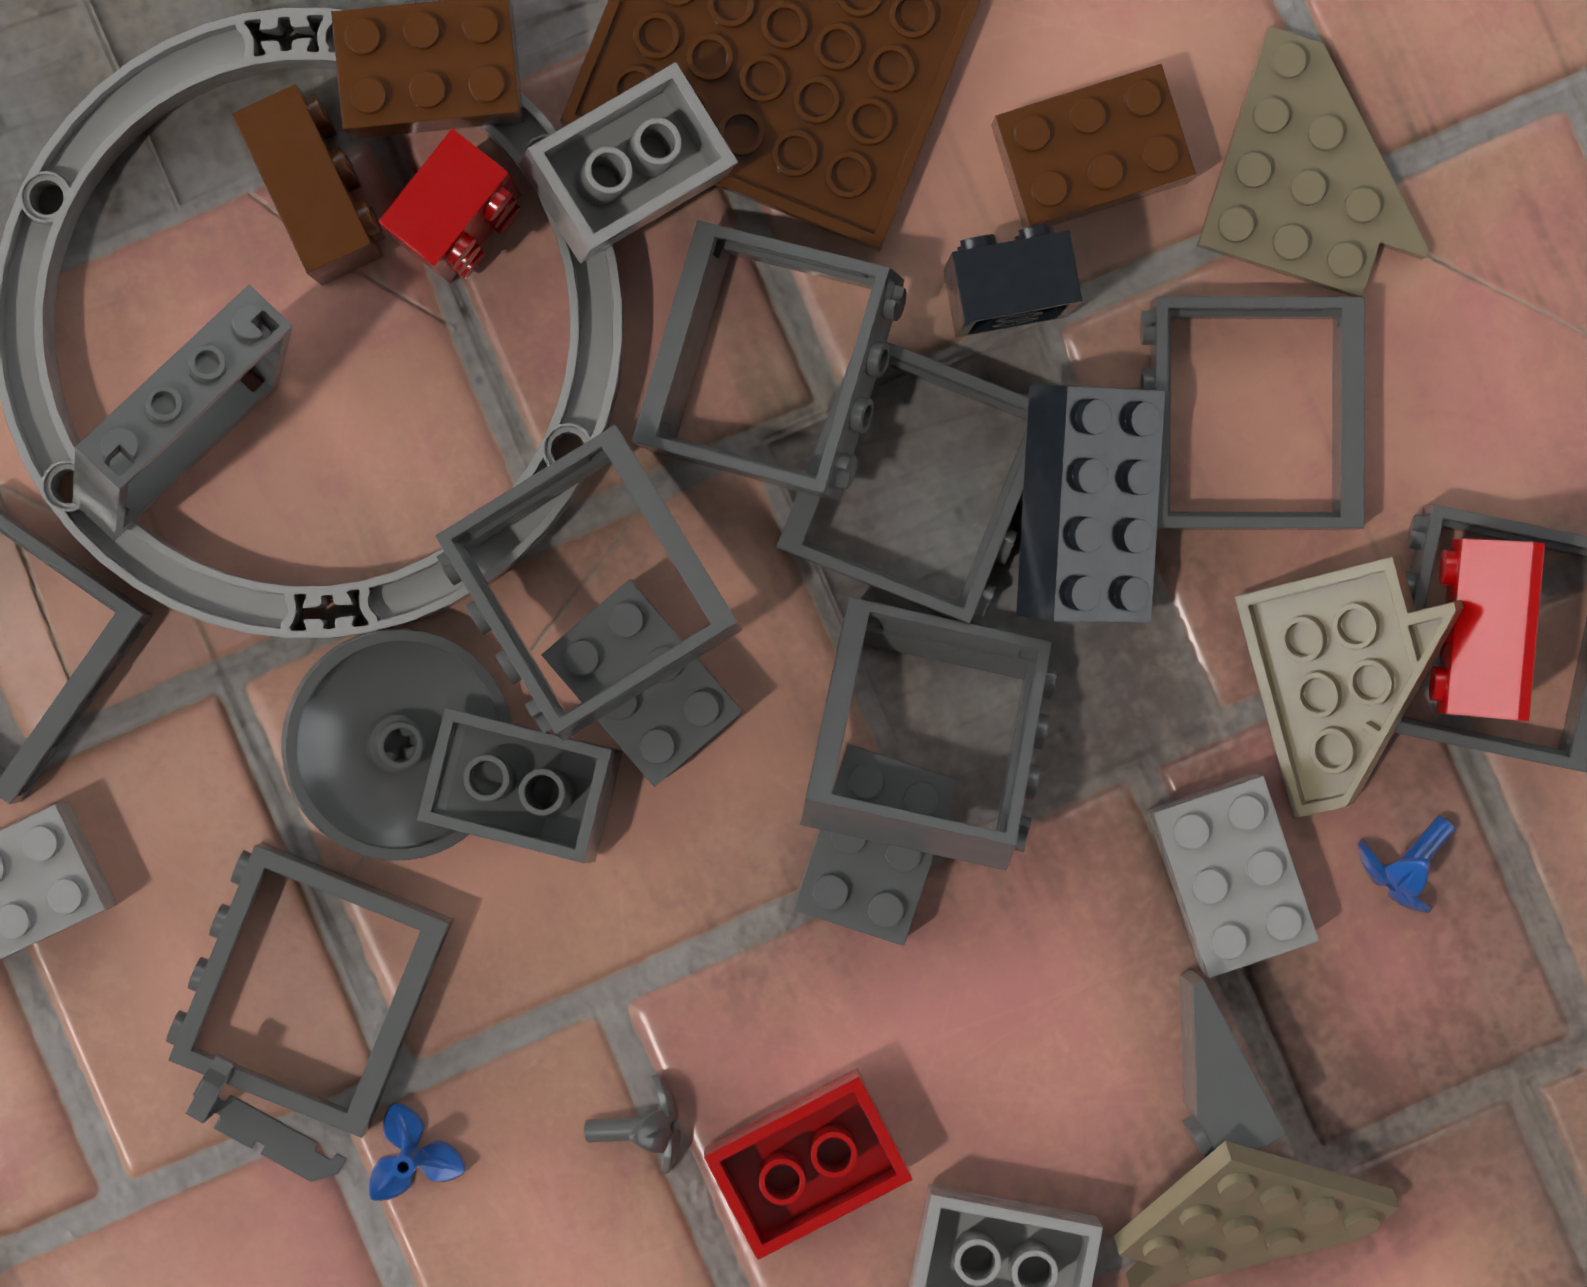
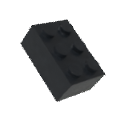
[943,223,1082,338]

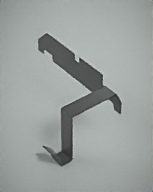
[185,1053,346,1182]

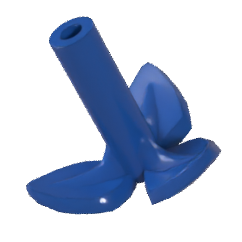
[1358,816,1455,913]
[369,1103,466,1201]

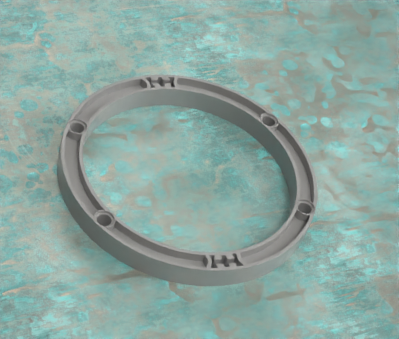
[0,8,624,638]

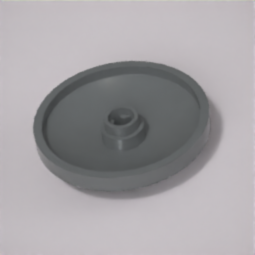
[281,628,512,861]

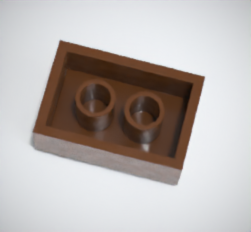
[331,0,524,139]
[991,64,1196,228]
[232,84,386,285]

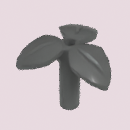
[584,1074,681,1174]

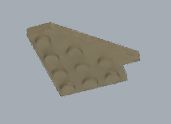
[1196,26,1429,297]
[1235,554,1464,818]
[1114,1141,1400,1287]

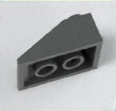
[417,708,623,863]
[1180,969,1287,1158]

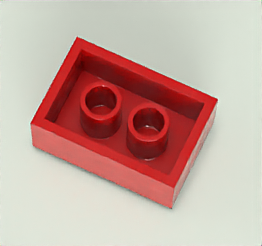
[378,128,521,284]
[704,1068,913,1261]

